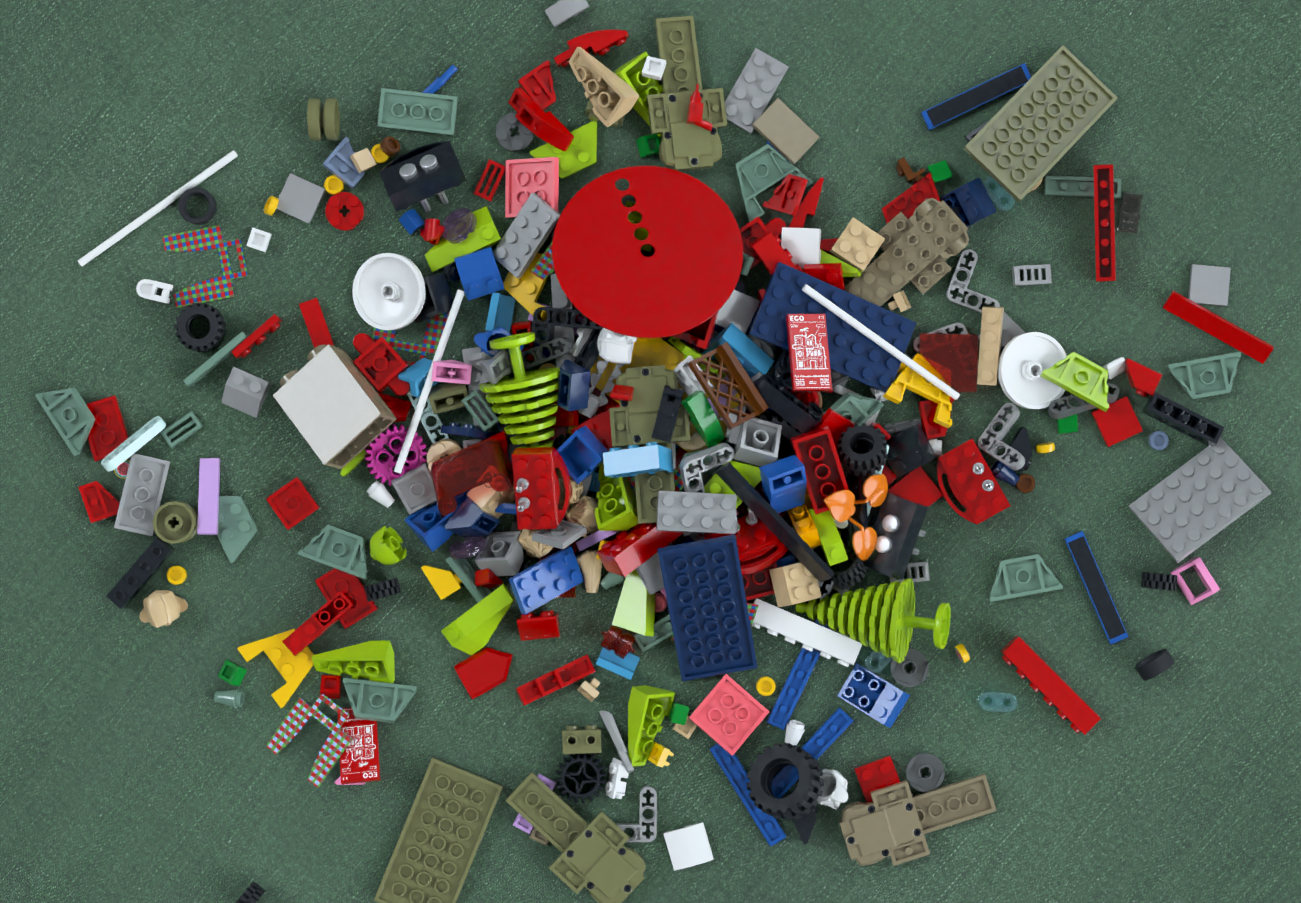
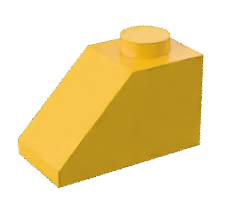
[421,565,462,600]

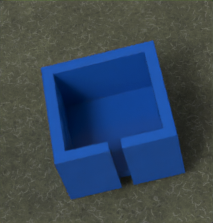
[557,425,609,484]

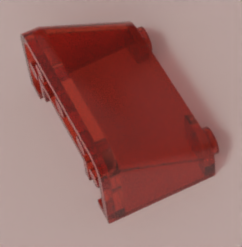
[431,438,513,516]

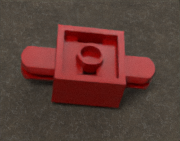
[739,216,786,270]
[353,333,410,396]

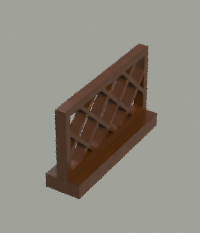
[688,342,769,431]

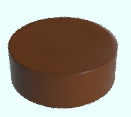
[380,136,400,156]
[1015,474,1035,493]

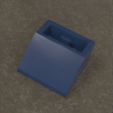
[940,178,997,227]
[557,359,591,411]
[444,498,501,538]

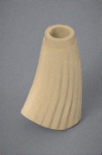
[576,550,602,593]

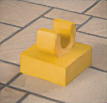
[648,742,674,768]

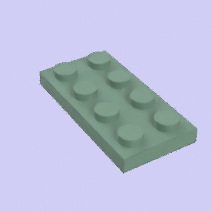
[377,88,458,135]

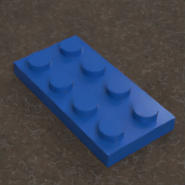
[509,546,584,615]

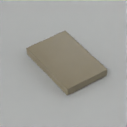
[752,98,820,165]

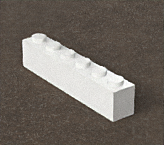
[752,598,862,667]

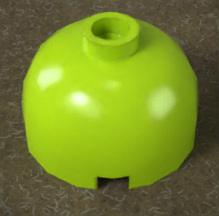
[370,526,407,565]

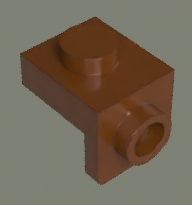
[895,157,925,183]

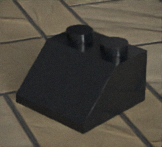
[415,273,453,323]
[886,423,937,478]

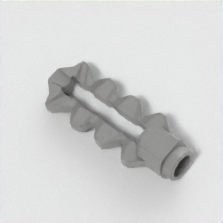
[578,360,626,418]

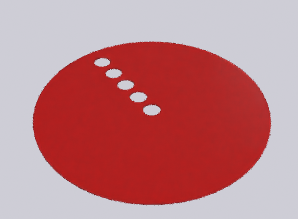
[552,166,743,338]

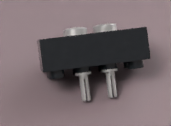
[379,141,467,212]
[861,492,928,579]

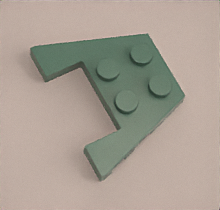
[735,144,813,222]

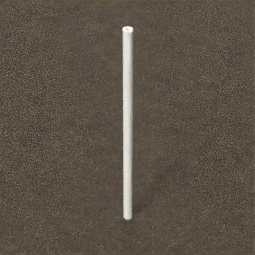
[78,150,238,267]
[802,284,960,400]
[394,290,465,474]

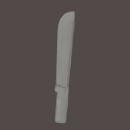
[599,711,634,773]

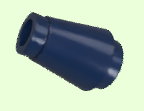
[991,460,1020,486]

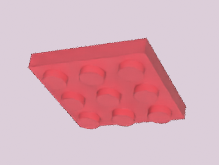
[505,157,559,218]
[688,674,769,756]

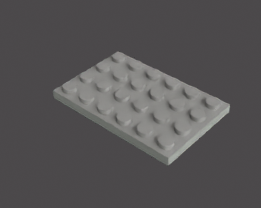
[1129,437,1271,563]

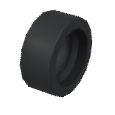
[178,187,217,225]
[1135,649,1174,681]

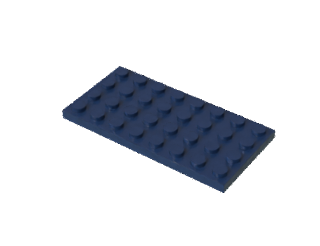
[749,262,916,393]
[657,534,758,681]

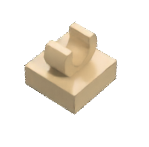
[888,290,912,312]
[577,678,600,702]

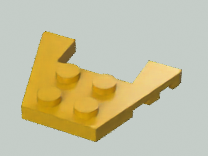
[503,253,548,321]
[883,353,952,428]
[237,629,314,708]

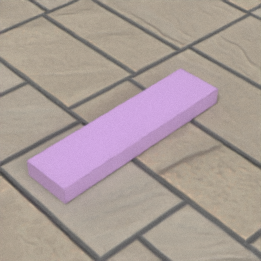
[197,458,220,535]

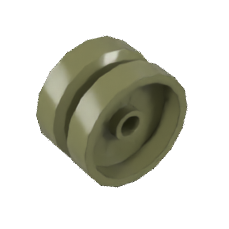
[307,98,340,141]
[153,501,198,544]

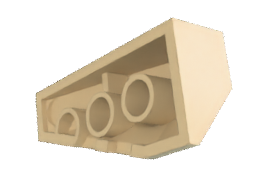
[569,47,639,127]

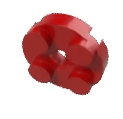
[325,192,364,231]

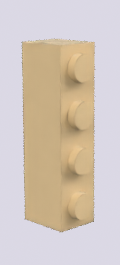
[977,306,1004,386]

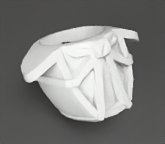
[597,328,637,364]
[816,769,848,810]

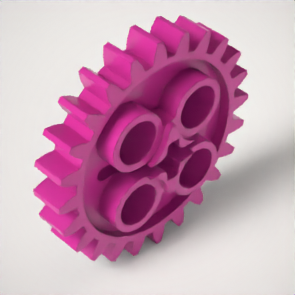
[364,424,427,486]

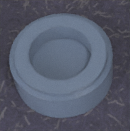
[1148,431,1169,450]

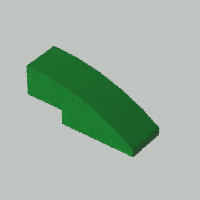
[681,390,725,448]

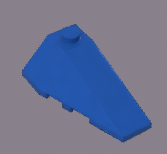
[404,481,476,552]

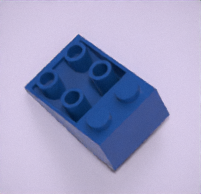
[759,455,807,514]
[837,663,910,728]

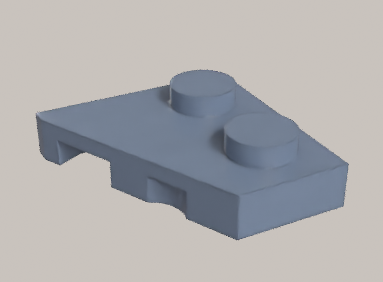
[322,137,365,190]

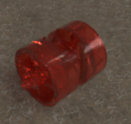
[600,625,636,660]

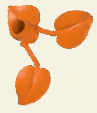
[823,474,888,561]

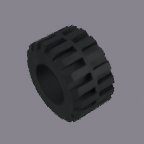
[174,303,226,352]
[838,423,887,477]

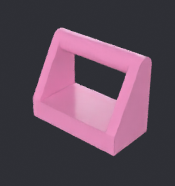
[1170,556,1220,605]

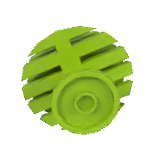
[479,332,560,448]
[796,578,951,663]

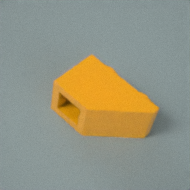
[787,504,822,548]

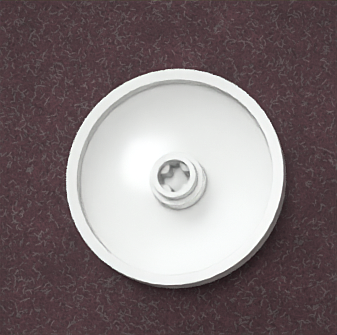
[352,253,426,330]
[998,332,1067,409]

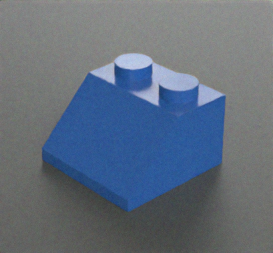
[454,246,505,301]

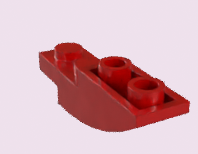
[554,30,628,68]
[508,87,574,152]
[282,591,353,656]

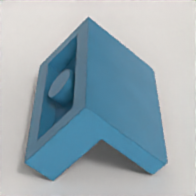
[485,292,516,333]
[398,358,439,397]
[596,642,640,680]

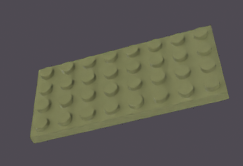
[963,45,1118,203]
[374,757,503,903]

